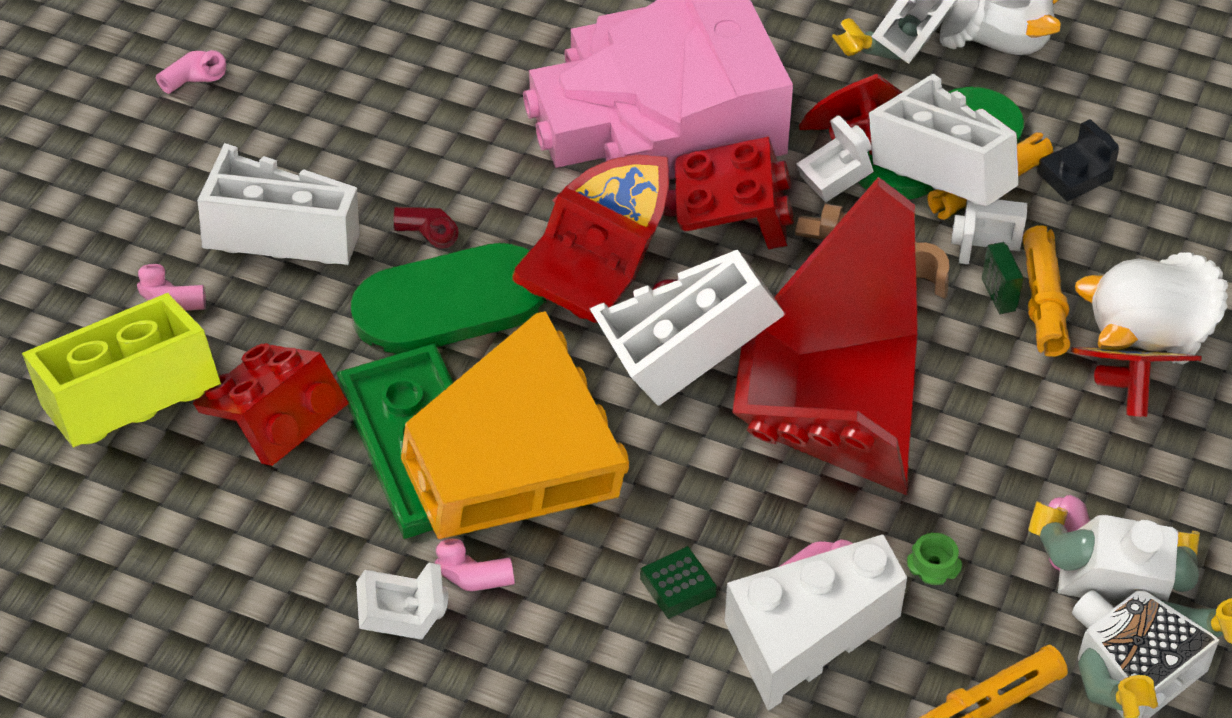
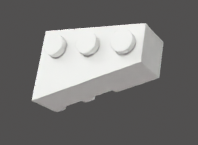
[869,74,1018,207]
[197,143,359,265]
[589,250,785,406]
[725,534,907,711]

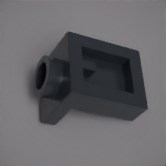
[1037,119,1119,202]

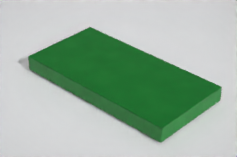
[337,343,453,539]

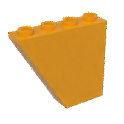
[401,311,629,540]

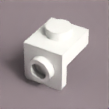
[796,115,874,203]
[951,199,1027,265]
[356,562,448,639]

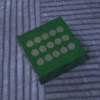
[981,242,1024,315]
[640,546,717,619]

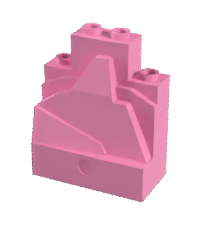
[523,0,793,179]

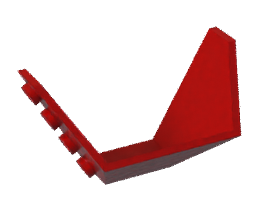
[732,177,918,496]

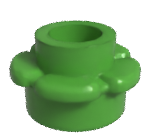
[907,533,962,585]

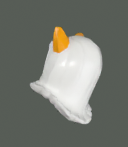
[940,0,1061,55]
[1075,253,1228,365]

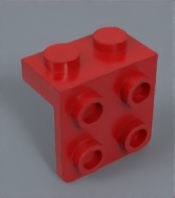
[675,136,794,250]
[512,186,654,323]
[193,343,349,466]

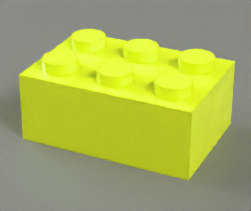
[22,293,221,448]

